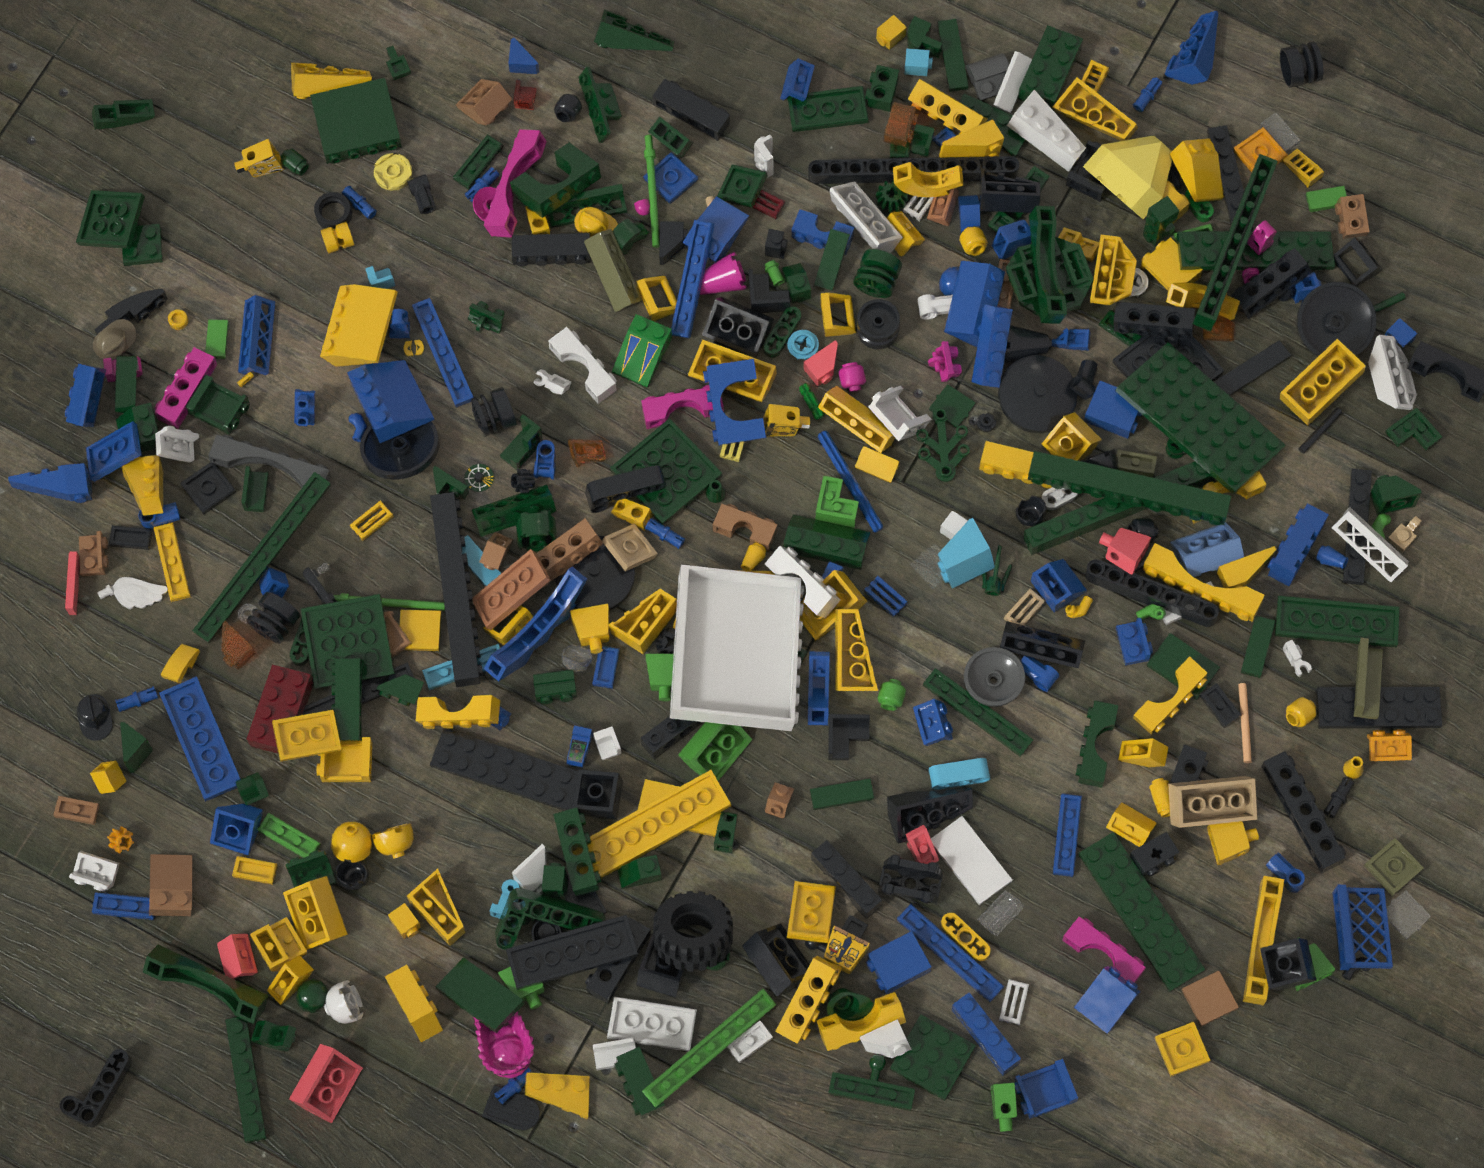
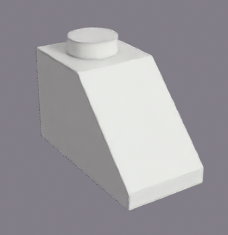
[860,1019,911,1058]

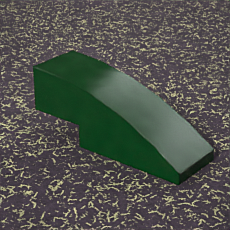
[92,99,155,130]

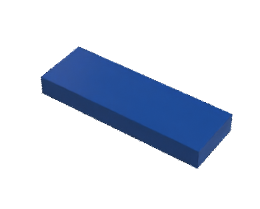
[92,892,155,920]

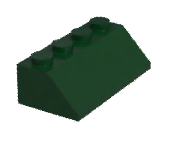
[783,514,871,570]

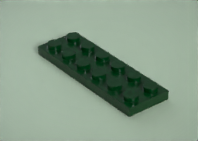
[1275,596,1400,648]

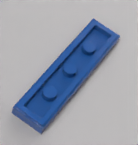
[1053,794,1082,877]

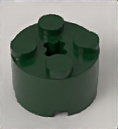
[516,511,557,553]

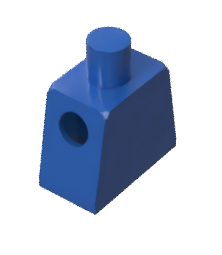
[991,220,1031,260]

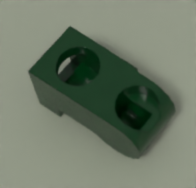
[714,811,738,854]

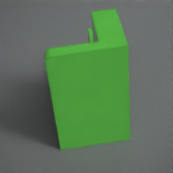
[815,476,859,528]

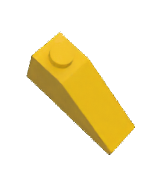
[1217,546,1276,588]

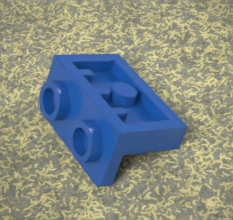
[1116,618,1153,666]
[913,699,953,746]

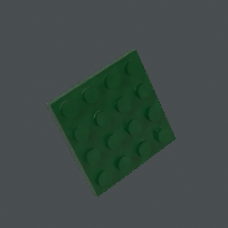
[610,418,722,525]
[301,594,395,689]

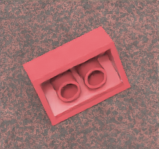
[289,1044,363,1123]

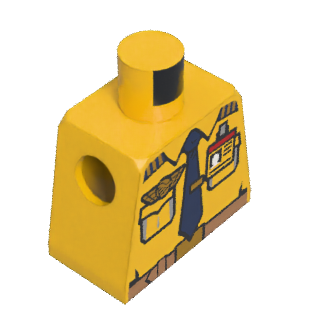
[824,925,870,974]

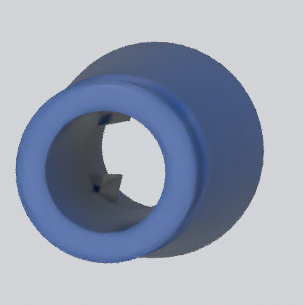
[1316,545,1348,569]

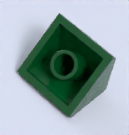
[120,722,153,773]

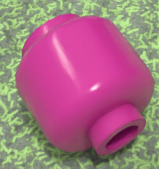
[839,362,866,392]

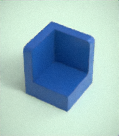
[1385,318,1417,347]
[259,567,289,598]

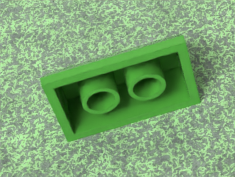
[678,722,752,781]

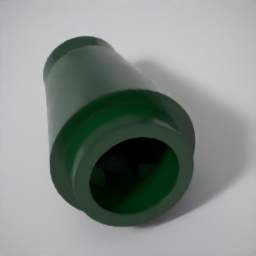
[706,480,726,503]

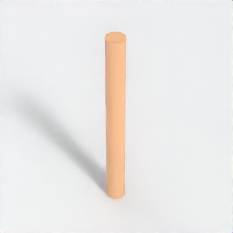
[1238,683,1252,764]

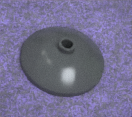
[964,647,1025,707]

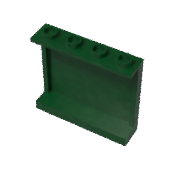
[310,78,402,164]

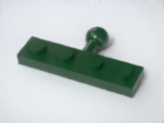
[828,1055,915,1111]

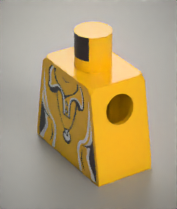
[234,139,284,177]

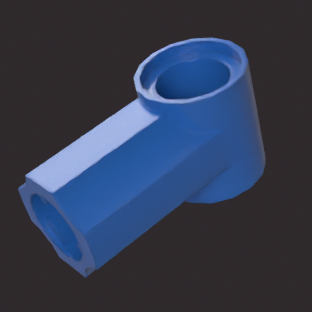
[138,502,180,530]
[1020,655,1060,692]
[1266,853,1305,893]

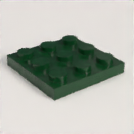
[76,190,145,249]
[890,1014,976,1101]

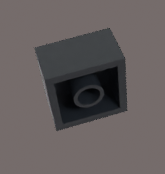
[1260,938,1317,991]

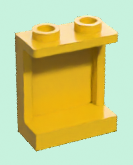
[1140,237,1203,296]
[317,737,373,782]

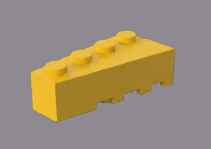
[1053,77,1138,141]
[835,609,878,691]

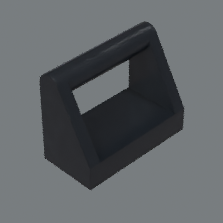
[1334,238,1383,287]

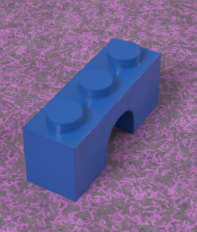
[791,209,854,255]

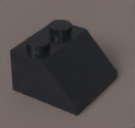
[572,769,623,820]

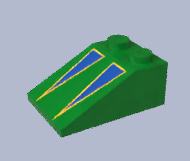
[612,314,672,388]

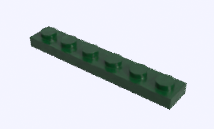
[923,668,1033,757]
[225,1017,267,1143]

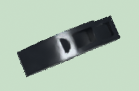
[94,289,168,335]

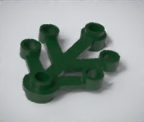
[916,408,970,482]

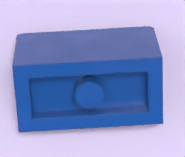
[780,58,815,101]

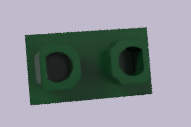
[468,301,505,334]

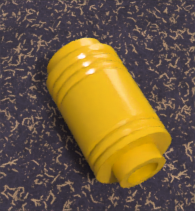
[1149,778,1170,818]

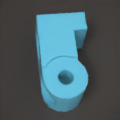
[489,879,520,921]

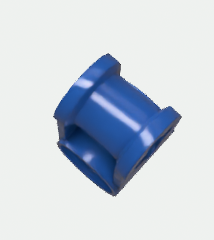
[534,440,556,480]

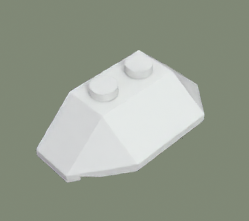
[1368,335,1417,410]

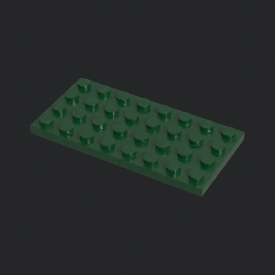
[1115,343,1286,495]

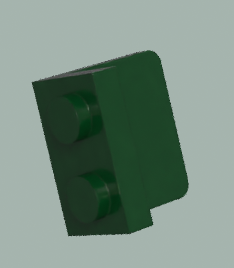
[285,850,337,888]

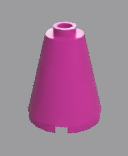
[700,252,748,295]

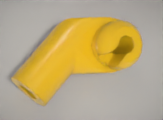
[1065,596,1093,618]

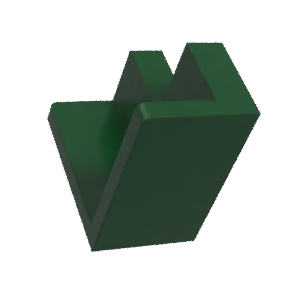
[500,414,543,470]

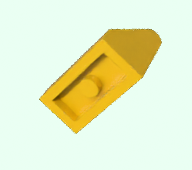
[637,276,677,321]
[820,293,856,337]
[483,605,533,646]

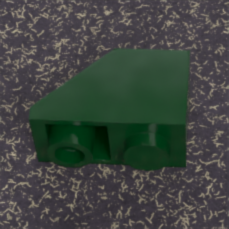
[377,674,424,707]

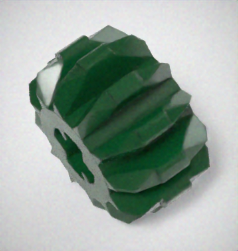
[875,180,908,213]

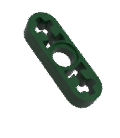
[764,306,801,358]
[290,618,309,666]

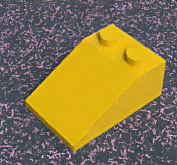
[938,120,1004,158]
[1170,139,1224,202]
[799,570,867,640]

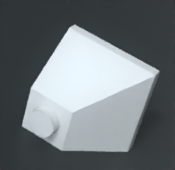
[512,844,547,894]

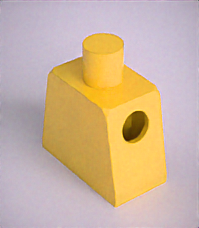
[570,604,610,654]
[1207,821,1259,866]

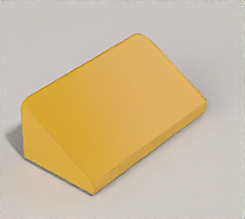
[855,446,899,483]

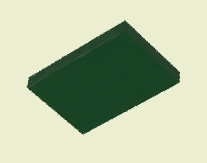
[1147,633,1220,700]

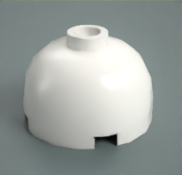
[324,980,363,1024]

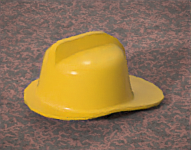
[574,207,618,237]

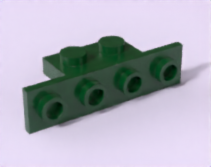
[578,67,622,143]

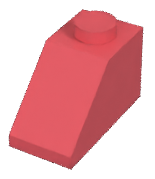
[804,340,838,387]

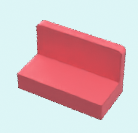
[217,934,258,980]

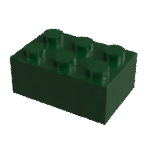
[614,1046,665,1119]

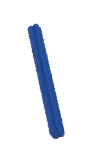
[818,430,883,533]

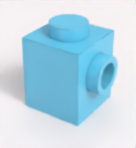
[904,48,933,76]

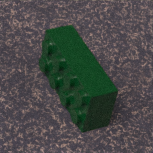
[1018,25,1083,111]

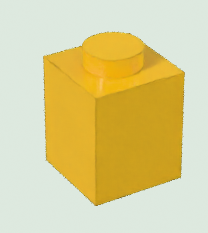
[876,15,907,50]
[388,903,421,939]

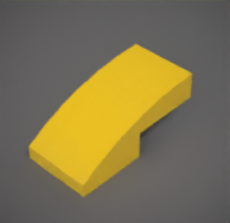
[1058,227,1099,262]
[161,644,200,684]

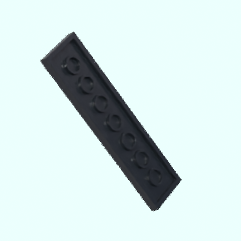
[430,728,585,816]

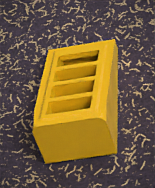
[1081,60,1109,93]
[1282,149,1324,188]

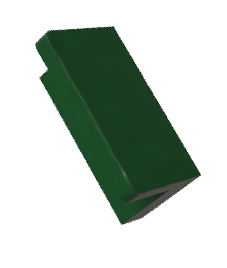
[241,466,269,512]

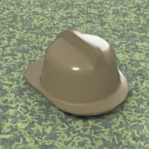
[93,319,136,359]

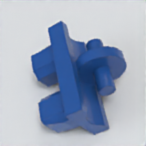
[294,389,315,426]

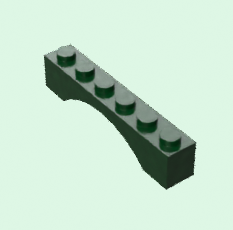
[1029,206,1067,324]
[142,944,269,1024]

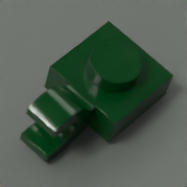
[386,46,411,81]

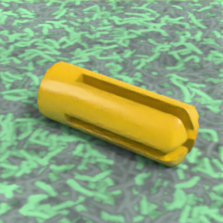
[237,372,254,387]

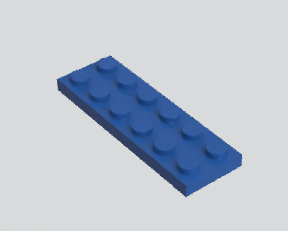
[159,677,240,801]

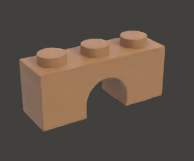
[713,504,777,552]

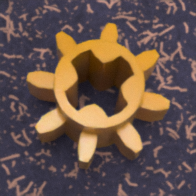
[107,826,134,853]

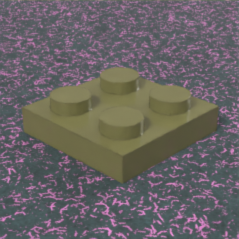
[1364,838,1424,896]

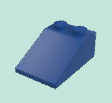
[683,196,749,263]

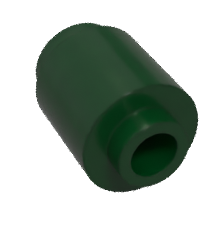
[281,148,310,176]

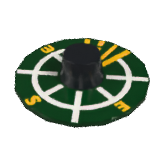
[464,464,494,492]

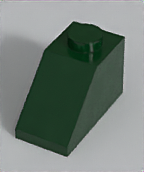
[782,263,811,304]
[617,855,662,889]

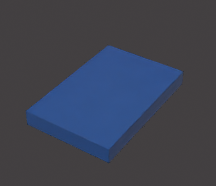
[86,421,141,482]

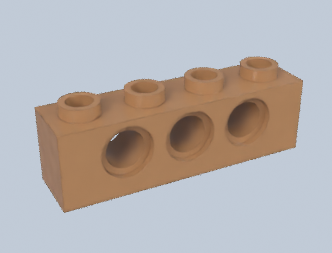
[536,518,604,588]

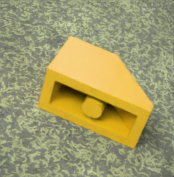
[1118,738,1169,767]
[267,956,314,1005]

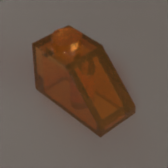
[221,621,256,670]

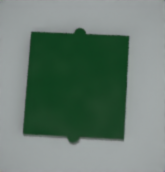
[929,384,976,428]

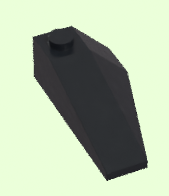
[887,788,973,844]

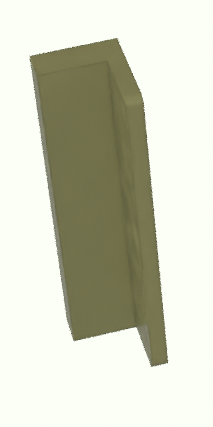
[584,229,643,312]
[1354,638,1383,719]

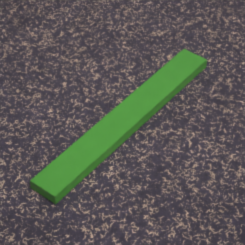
[642,989,777,1108]

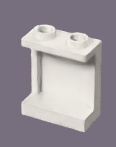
[869,386,932,441]

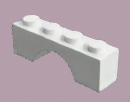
[548,327,617,404]
[765,546,840,618]

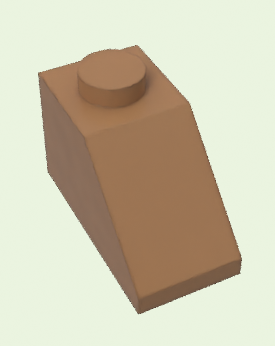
[480,532,514,570]

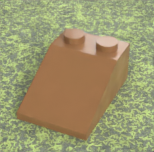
[149,854,192,916]

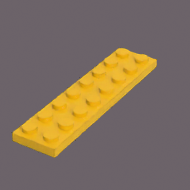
[573,770,731,878]

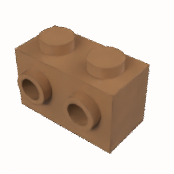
[1335,194,1370,239]

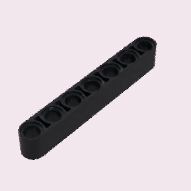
[1085,559,1219,627]

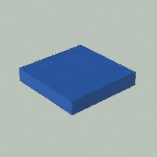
[643,152,698,204]

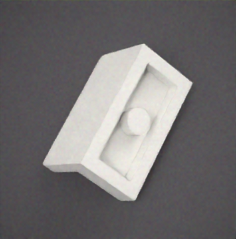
[593,1038,636,1070]

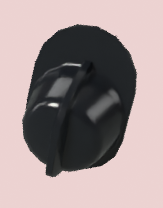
[77,694,112,741]

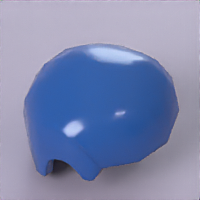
[939,267,959,296]

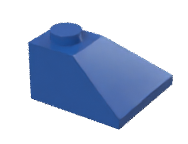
[210,804,263,855]

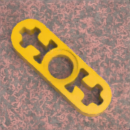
[941,913,990,962]

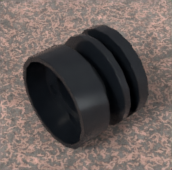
[1280,41,1324,88]
[471,387,517,437]
[246,592,301,644]

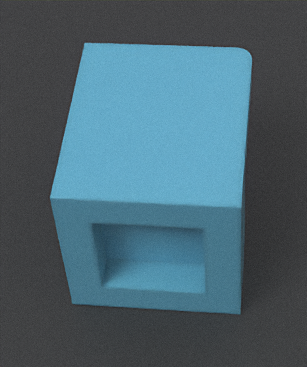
[365,266,395,289]

